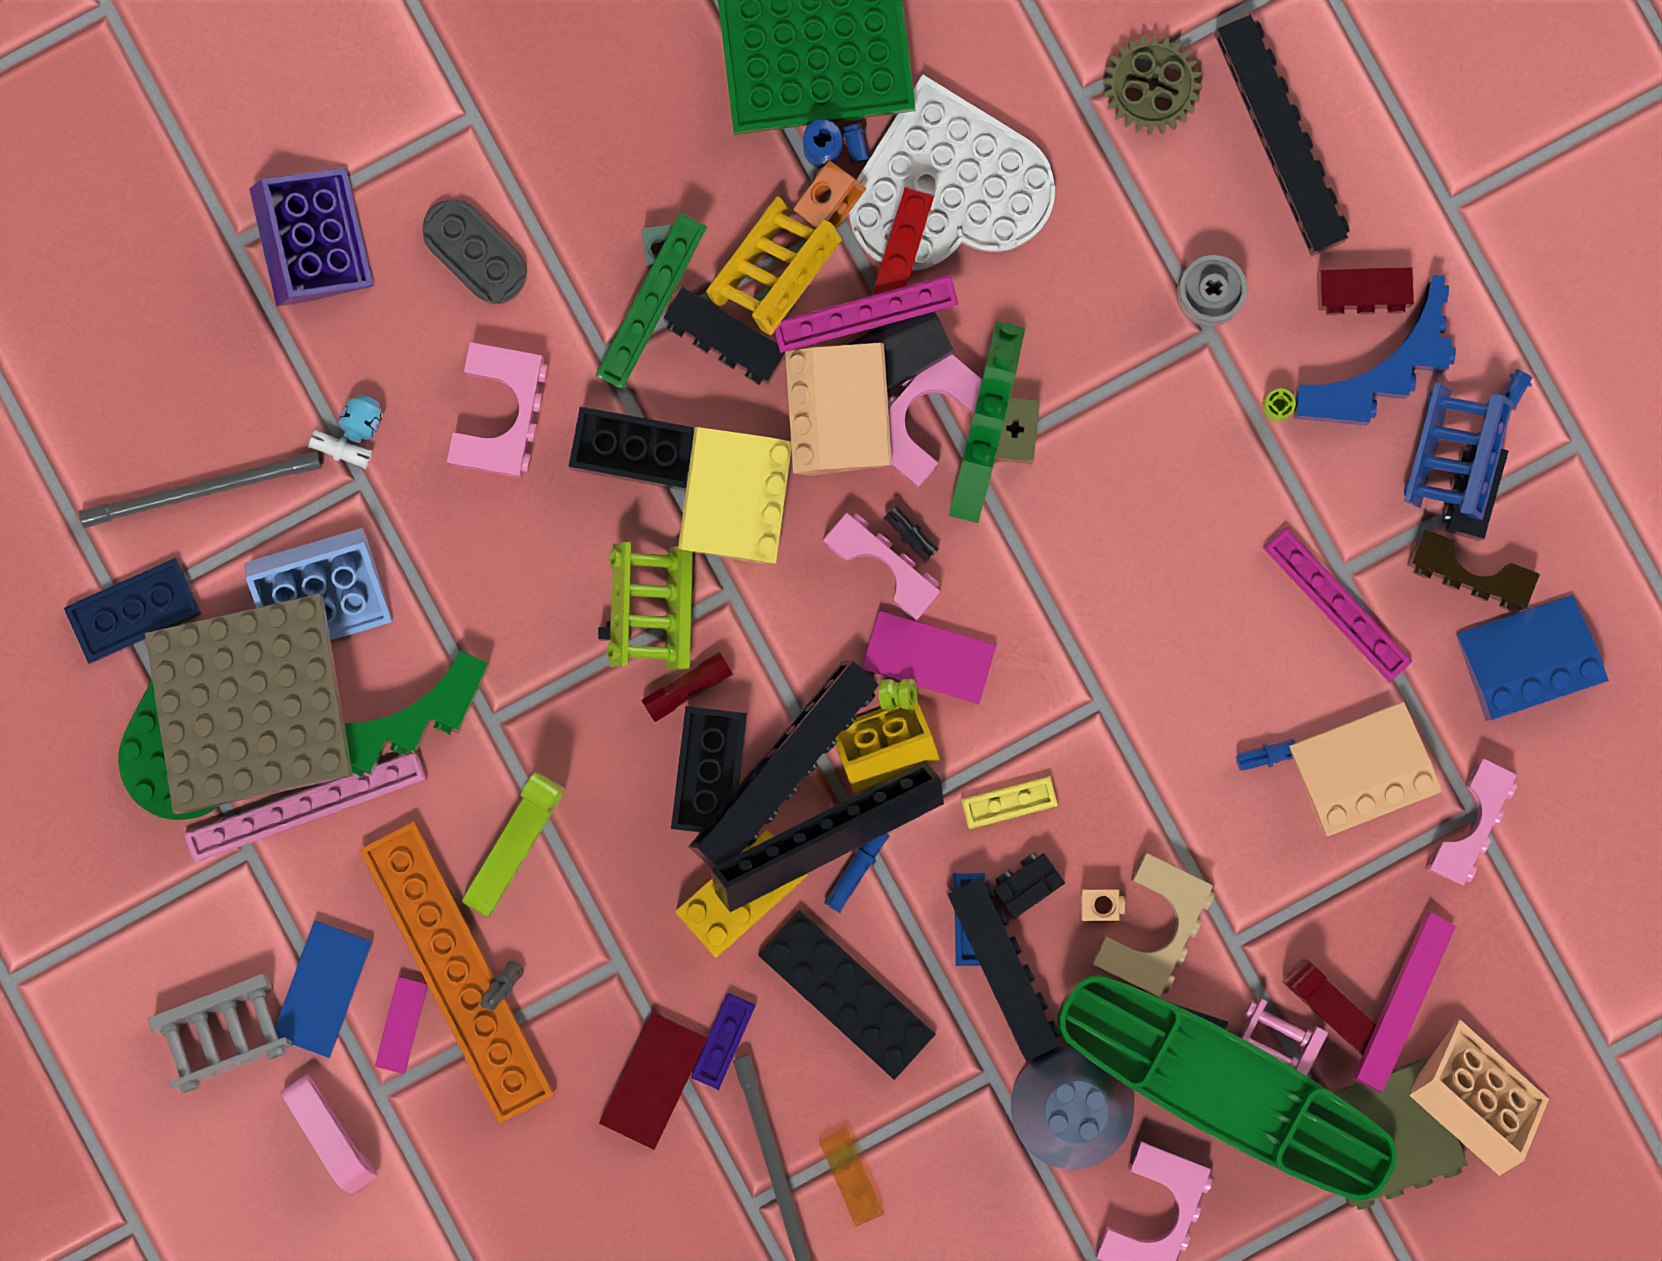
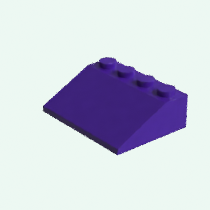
[249,168,373,307]

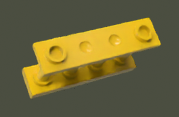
[706,197,842,335]

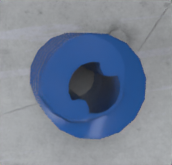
[803,119,842,168]

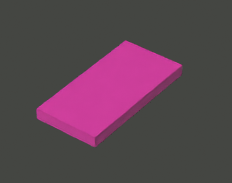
[862,611,997,704]

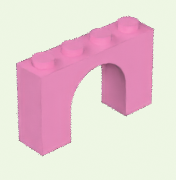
[447,342,548,479]
[888,355,982,489]
[1095,1140,1213,1261]

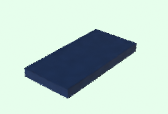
[64,558,202,664]

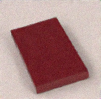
[599,1011,708,1150]

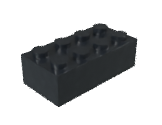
[568,406,695,491]
[671,706,748,832]

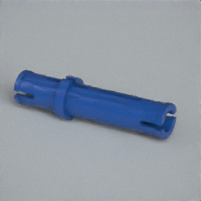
[824,833,890,913]

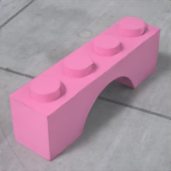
[823,513,940,621]
[1426,758,1518,886]

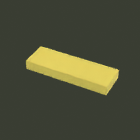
[961,776,1058,829]

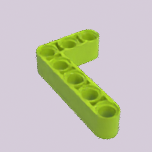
[462,772,566,918]

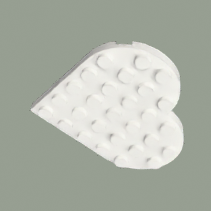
[849,75,1055,271]

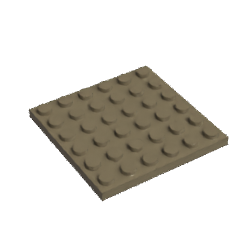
[145,594,353,814]

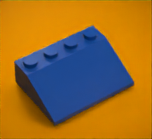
[1456,595,1609,721]

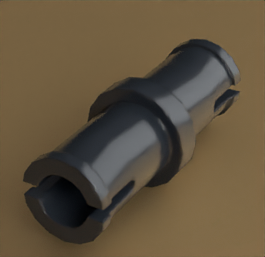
[883,505,939,562]

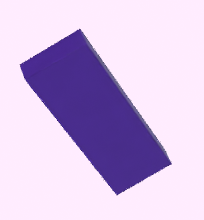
[691,992,756,1090]

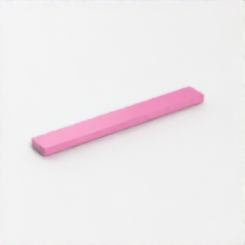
[184,753,427,863]

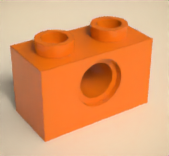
[793,160,867,230]

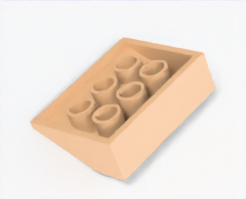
[785,343,892,476]
[1289,701,1442,837]
[1409,1019,1549,1176]

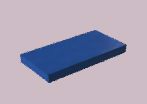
[275,920,373,1058]

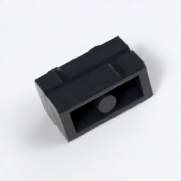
[993,851,1065,919]

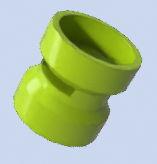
[1262,388,1296,422]
[879,679,917,710]

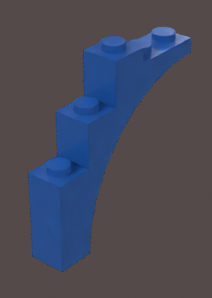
[1293,275,1456,426]

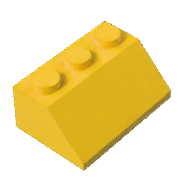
[835,701,940,792]

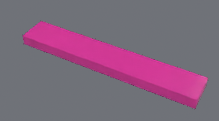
[774,274,959,353]
[1263,527,1413,683]
[1353,912,1456,1093]

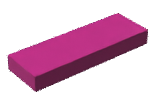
[374,976,428,1074]

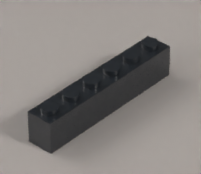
[946,876,1061,1062]

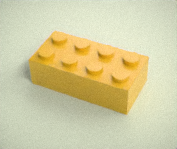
[675,829,808,958]

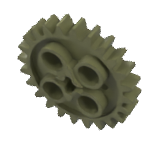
[1103,35,1202,135]

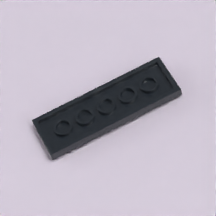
[758,910,936,1080]

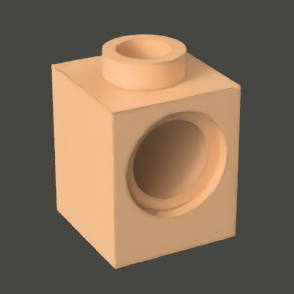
[1080,889,1125,921]

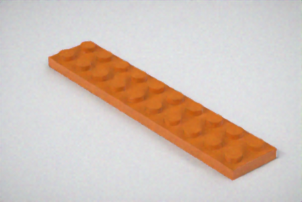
[359,821,555,1125]

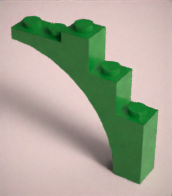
[949,321,1026,523]
[344,651,489,778]

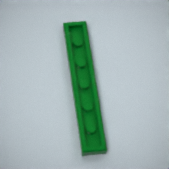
[596,212,707,389]

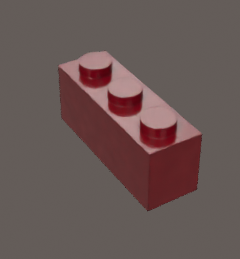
[1317,267,1414,315]

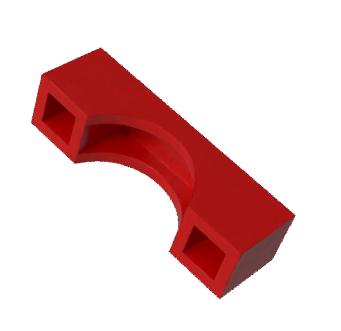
[872,186,935,295]

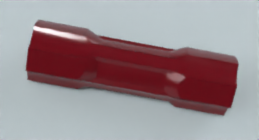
[641,652,733,722]

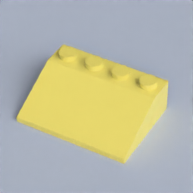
[678,427,792,564]

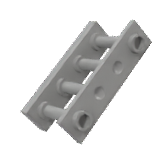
[147,974,293,1093]

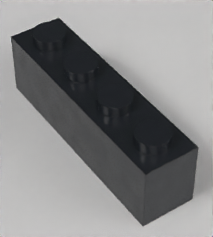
[663,287,786,385]

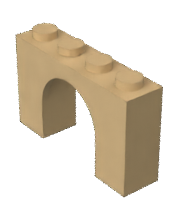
[1091,853,1215,997]

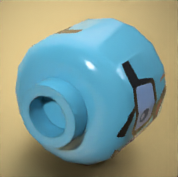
[338,395,383,443]

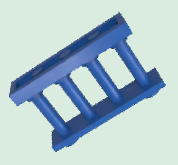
[1404,383,1514,521]

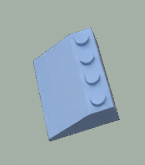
[245,528,392,640]

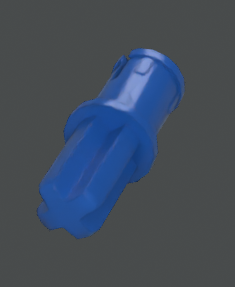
[1236,739,1296,771]

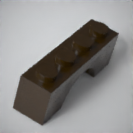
[1407,529,1540,613]

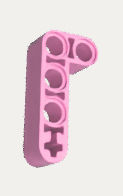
[281,1074,378,1195]

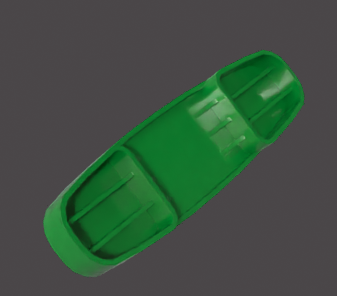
[1057,974,1397,1201]

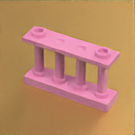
[1239,998,1328,1076]

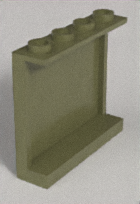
[1332,1058,1468,1210]

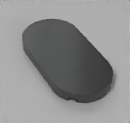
[422,200,527,304]

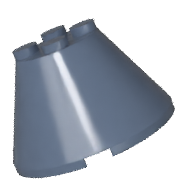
[1011,1045,1134,1169]

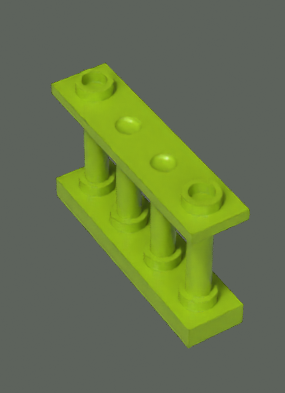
[607,542,693,670]

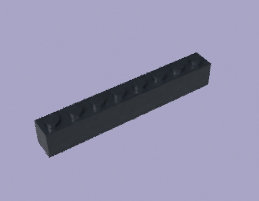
[1214,14,1350,256]
[688,661,879,868]
[711,761,944,912]

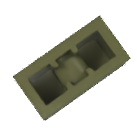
[996,397,1040,464]

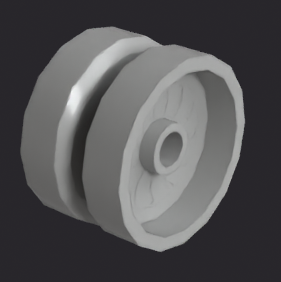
[1176,255,1247,327]

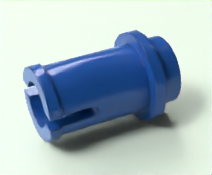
[842,124,870,164]
[1502,369,1533,410]

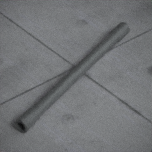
[79,451,322,528]
[733,1055,811,1261]

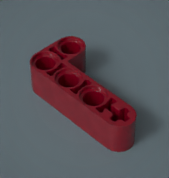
[1282,959,1376,1056]

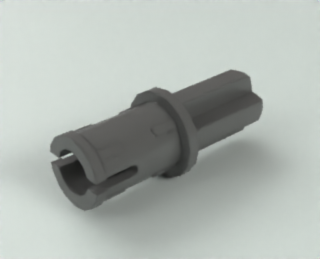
[480,961,524,1011]

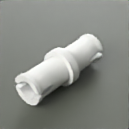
[308,429,373,469]

